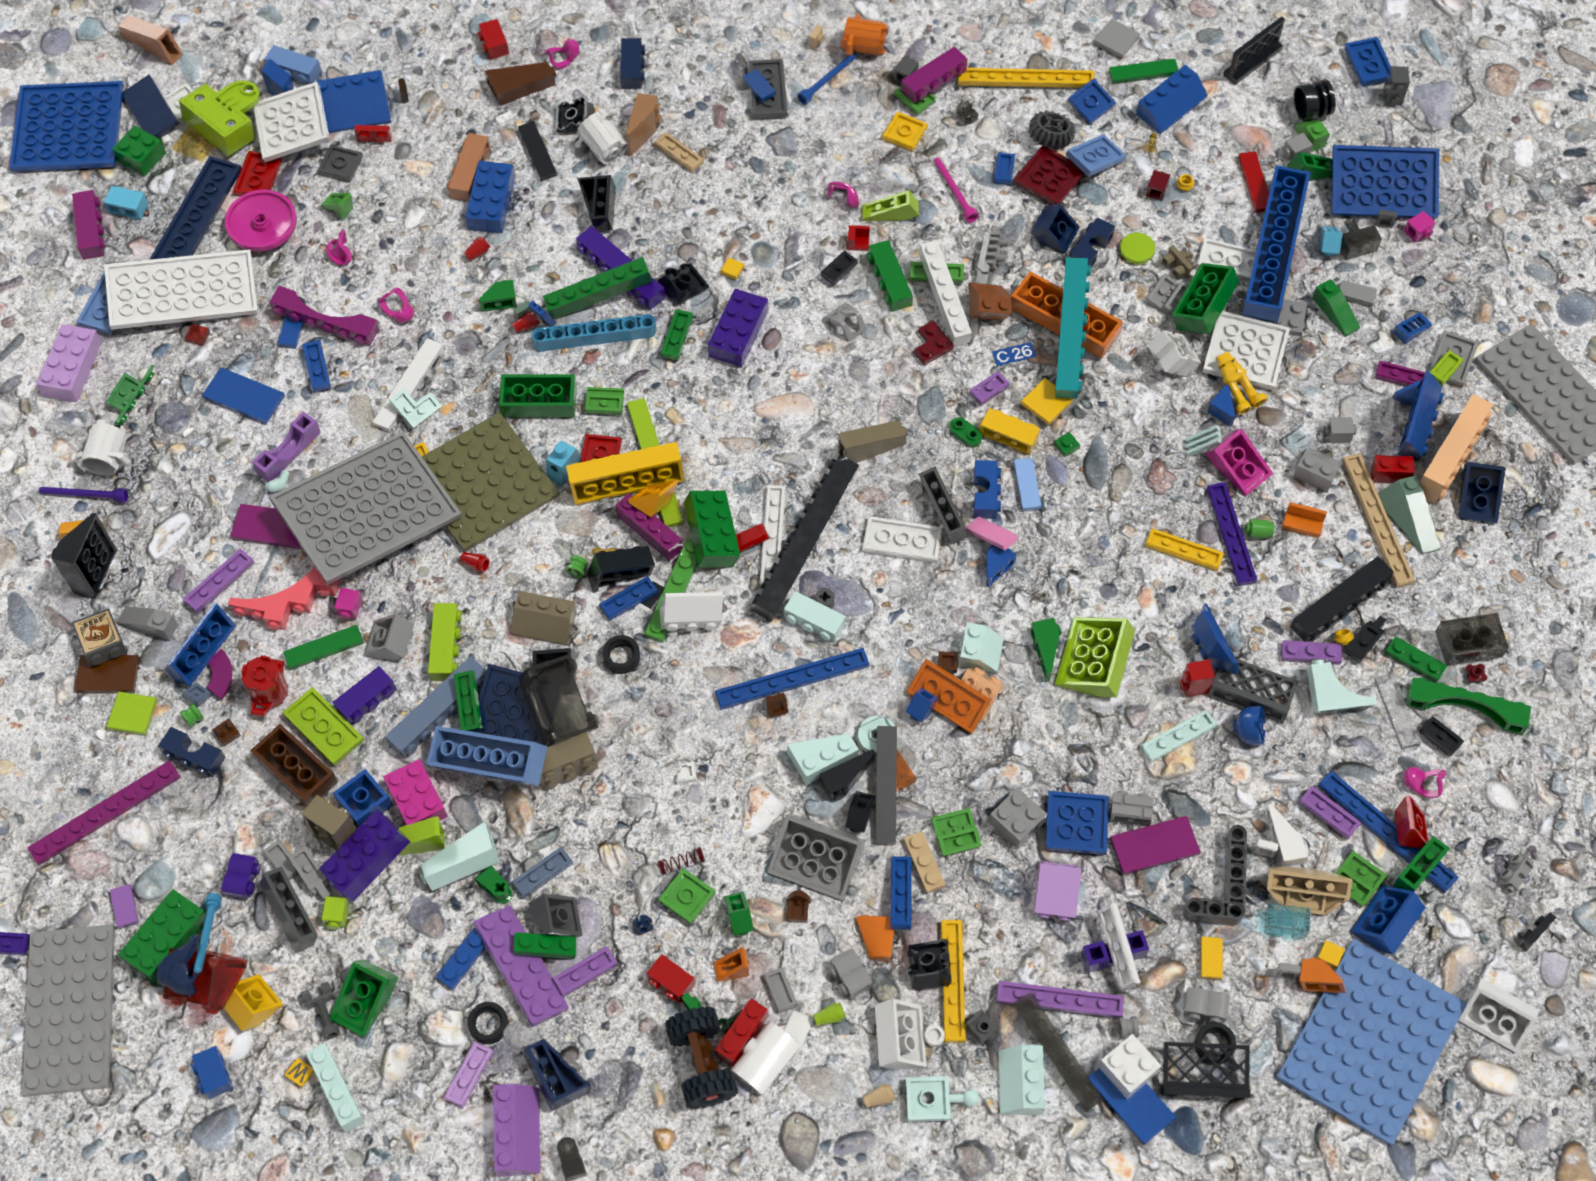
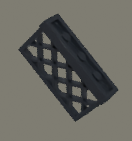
[1223,16,1285,85]
[1162,1041,1251,1098]

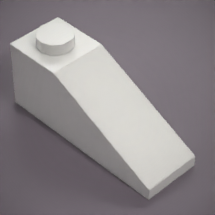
[1264,804,1309,867]

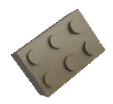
[540,732,598,790]
[301,795,357,851]

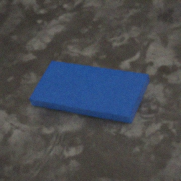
[202,367,285,424]
[1087,1068,1176,1145]

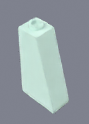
[420,822,500,891]

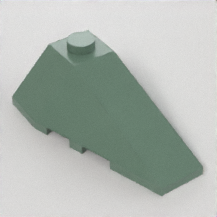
[1378,476,1441,555]

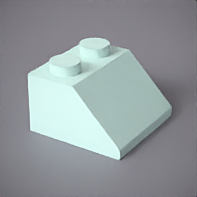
[959,622,1004,674]

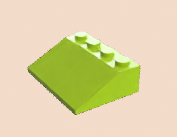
[1055,617,1135,698]

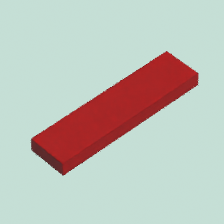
[1238,151,1269,213]

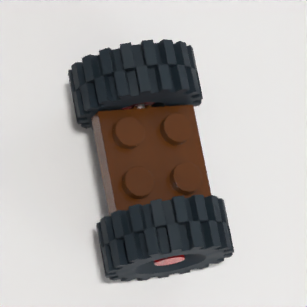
[665,1006,738,1109]

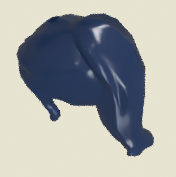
[156,935,201,997]

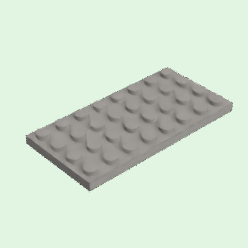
[1474,323,1596,465]
[22,924,115,1097]

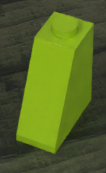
[399,816,445,855]

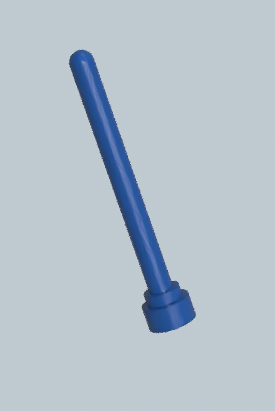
[797,52,857,105]

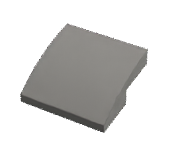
[1145,273,1188,315]

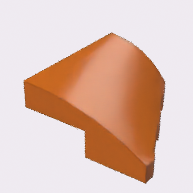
[856,916,895,962]

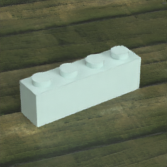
[306,1043,365,1132]

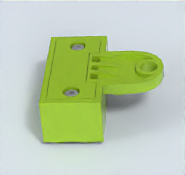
[179,80,260,156]

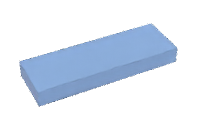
[1014,458,1041,511]

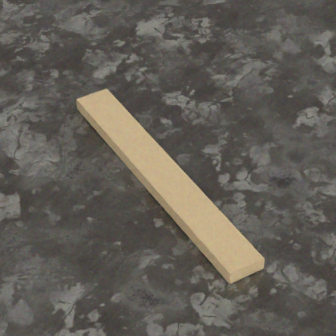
[1342,453,1415,588]

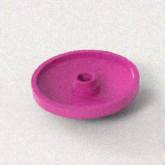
[225,190,297,251]

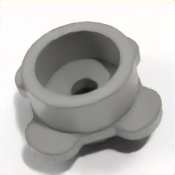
[596,498,615,513]

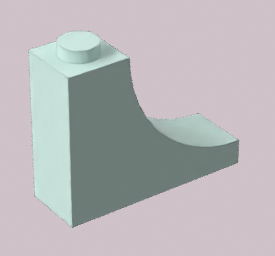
[1306,660,1377,714]

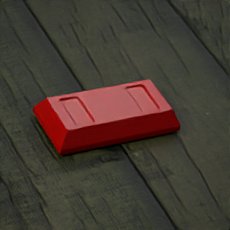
[736,523,770,552]

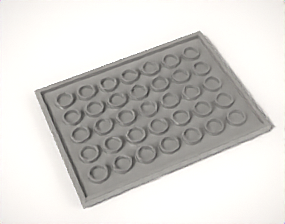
[269,431,461,585]

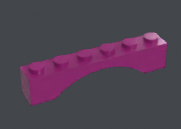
[269,286,379,346]

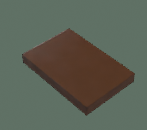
[75,655,140,693]

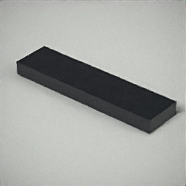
[518,121,557,181]

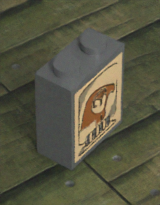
[71,608,127,667]

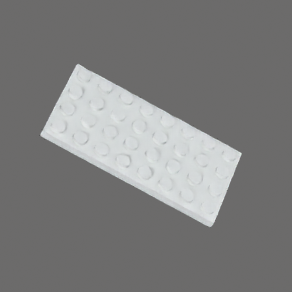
[104,249,258,330]

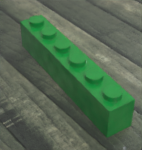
[543,257,653,320]

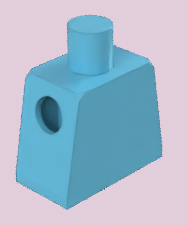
[546,441,581,486]

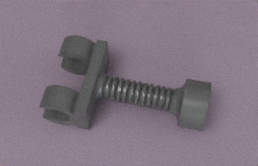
[301,981,340,1040]

